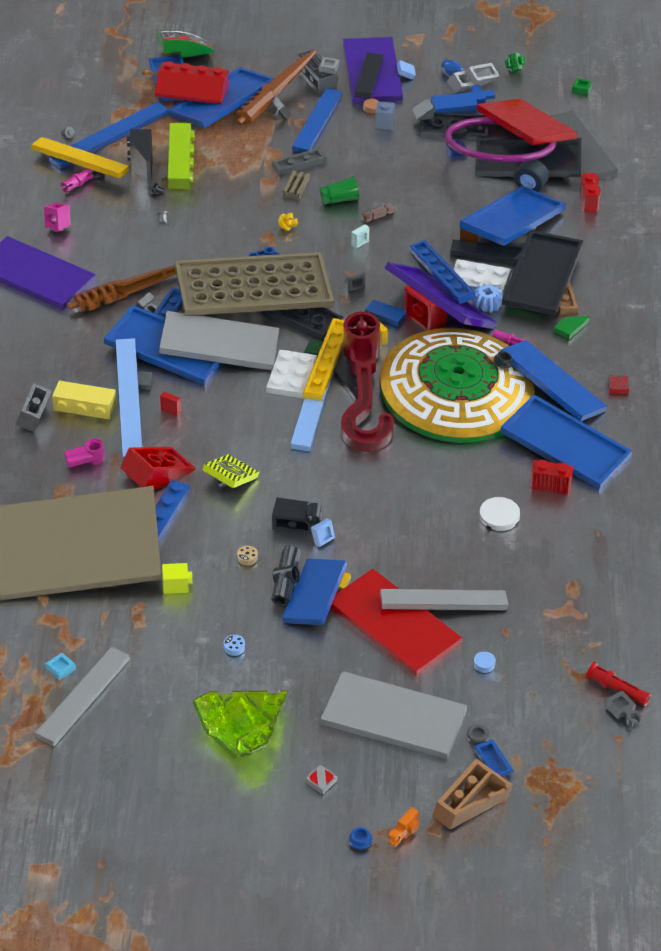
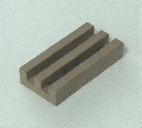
[283,170,310,200]

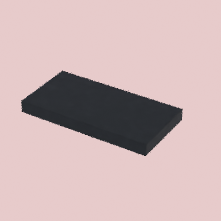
[419,112,489,141]
[261,293,344,342]

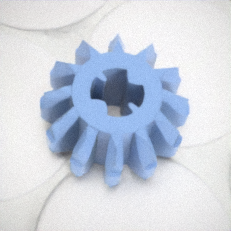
[472,283,503,313]

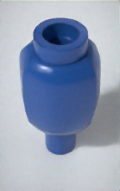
[441,59,464,77]

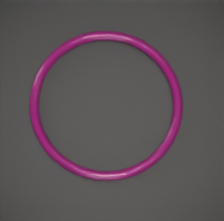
[444,117,556,162]

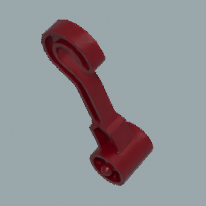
[341,311,394,452]

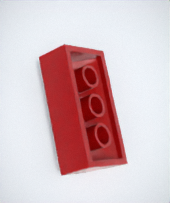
[155,62,229,104]

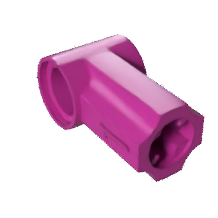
[64,438,105,468]

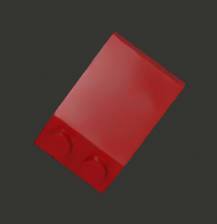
[120,447,196,489]

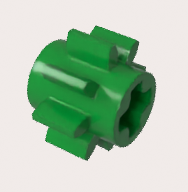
[504,53,526,72]

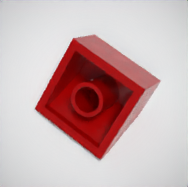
[404,286,447,331]

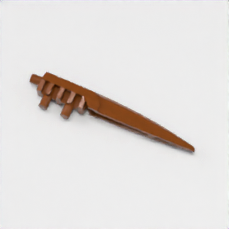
[236,50,317,125]
[67,265,176,312]

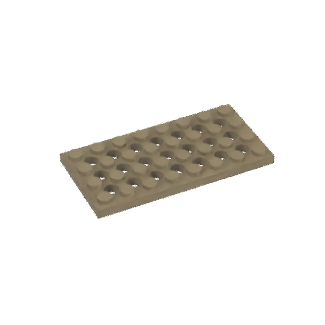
[175,252,334,316]

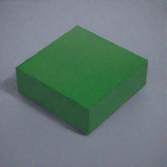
[571,78,593,96]

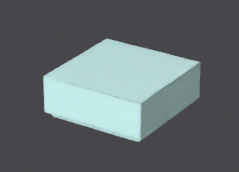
[351,224,369,249]

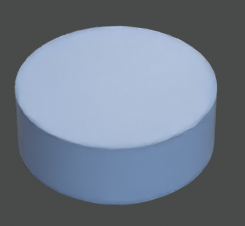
[473,652,496,673]

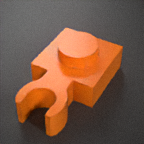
[388,807,420,847]

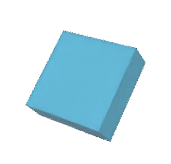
[45,653,76,681]

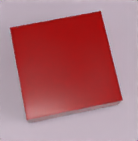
[160,392,181,416]

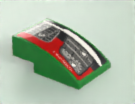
[156,30,214,58]

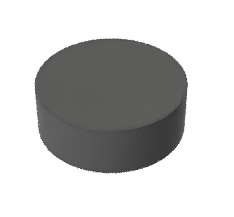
[467,725,489,746]

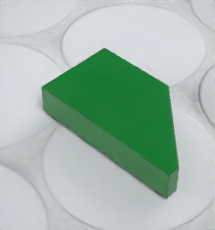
[554,316,590,340]

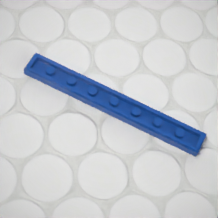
[49,102,169,169]

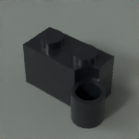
[272,497,323,534]

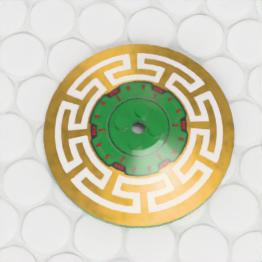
[380,328,534,443]

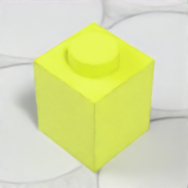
[162,563,193,594]

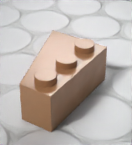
[432,759,513,830]

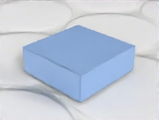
[397,60,416,80]
[311,519,335,547]

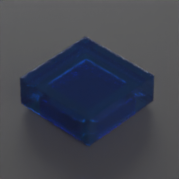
[446,140,467,158]

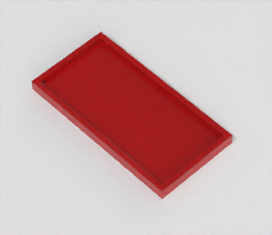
[477,98,577,145]
[330,569,462,676]

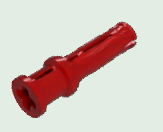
[585,661,651,707]

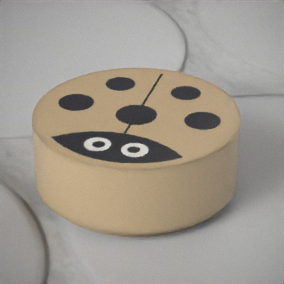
[237,546,258,566]

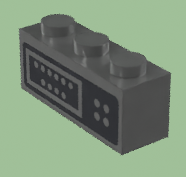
[296,49,339,94]

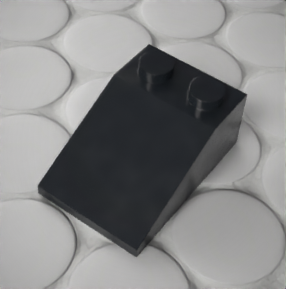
[127,129,153,190]

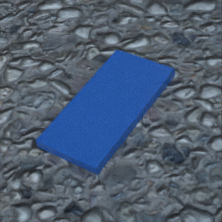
[168,67,274,128]
[459,186,566,246]
[104,305,222,386]
[500,395,632,489]

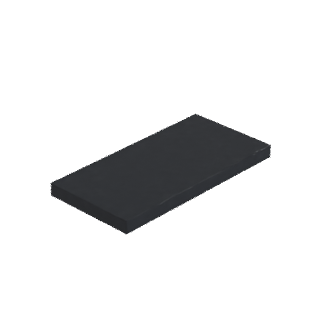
[475,138,582,177]
[502,230,584,316]

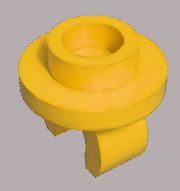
[278,213,298,231]

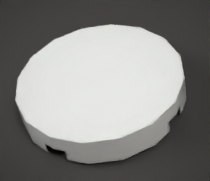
[479,497,520,531]

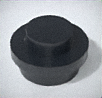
[493,351,513,369]

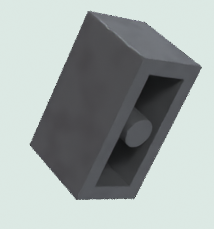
[15,383,52,432]

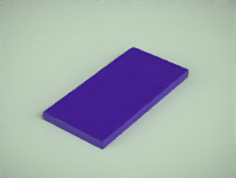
[343,37,403,103]
[0,236,96,310]
[385,262,497,329]

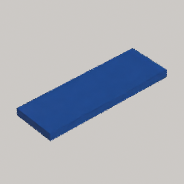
[501,340,608,421]

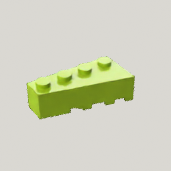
[168,123,195,190]

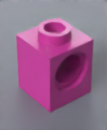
[44,202,71,232]

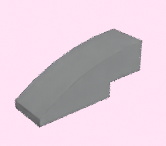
[447,63,500,94]

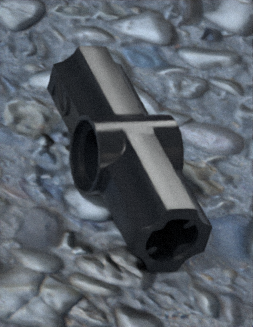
[271,545,301,606]

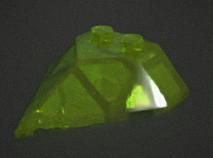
[193,690,288,758]

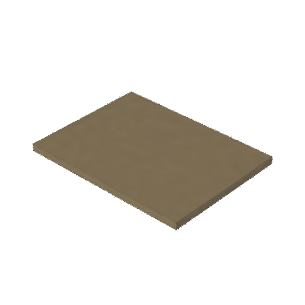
[0,486,162,600]

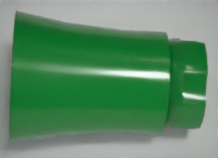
[320,176,360,204]

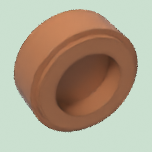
[363,99,379,114]

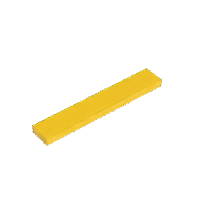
[32,137,129,179]
[303,318,345,401]

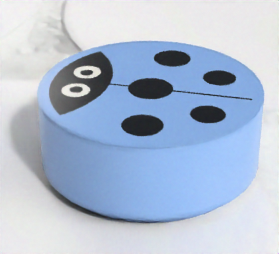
[224,635,245,656]

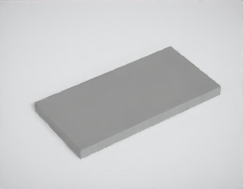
[159,311,279,371]
[320,671,467,760]

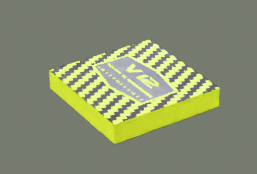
[203,454,259,488]

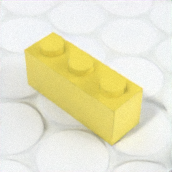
[52,381,116,420]

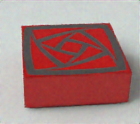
[608,375,629,394]

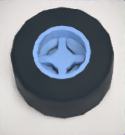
[514,160,549,192]

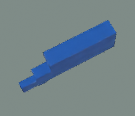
[431,85,495,114]

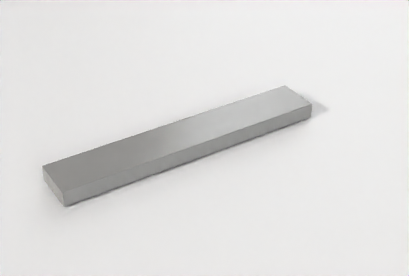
[380,589,508,610]
[35,647,130,747]

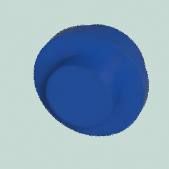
[349,827,372,850]

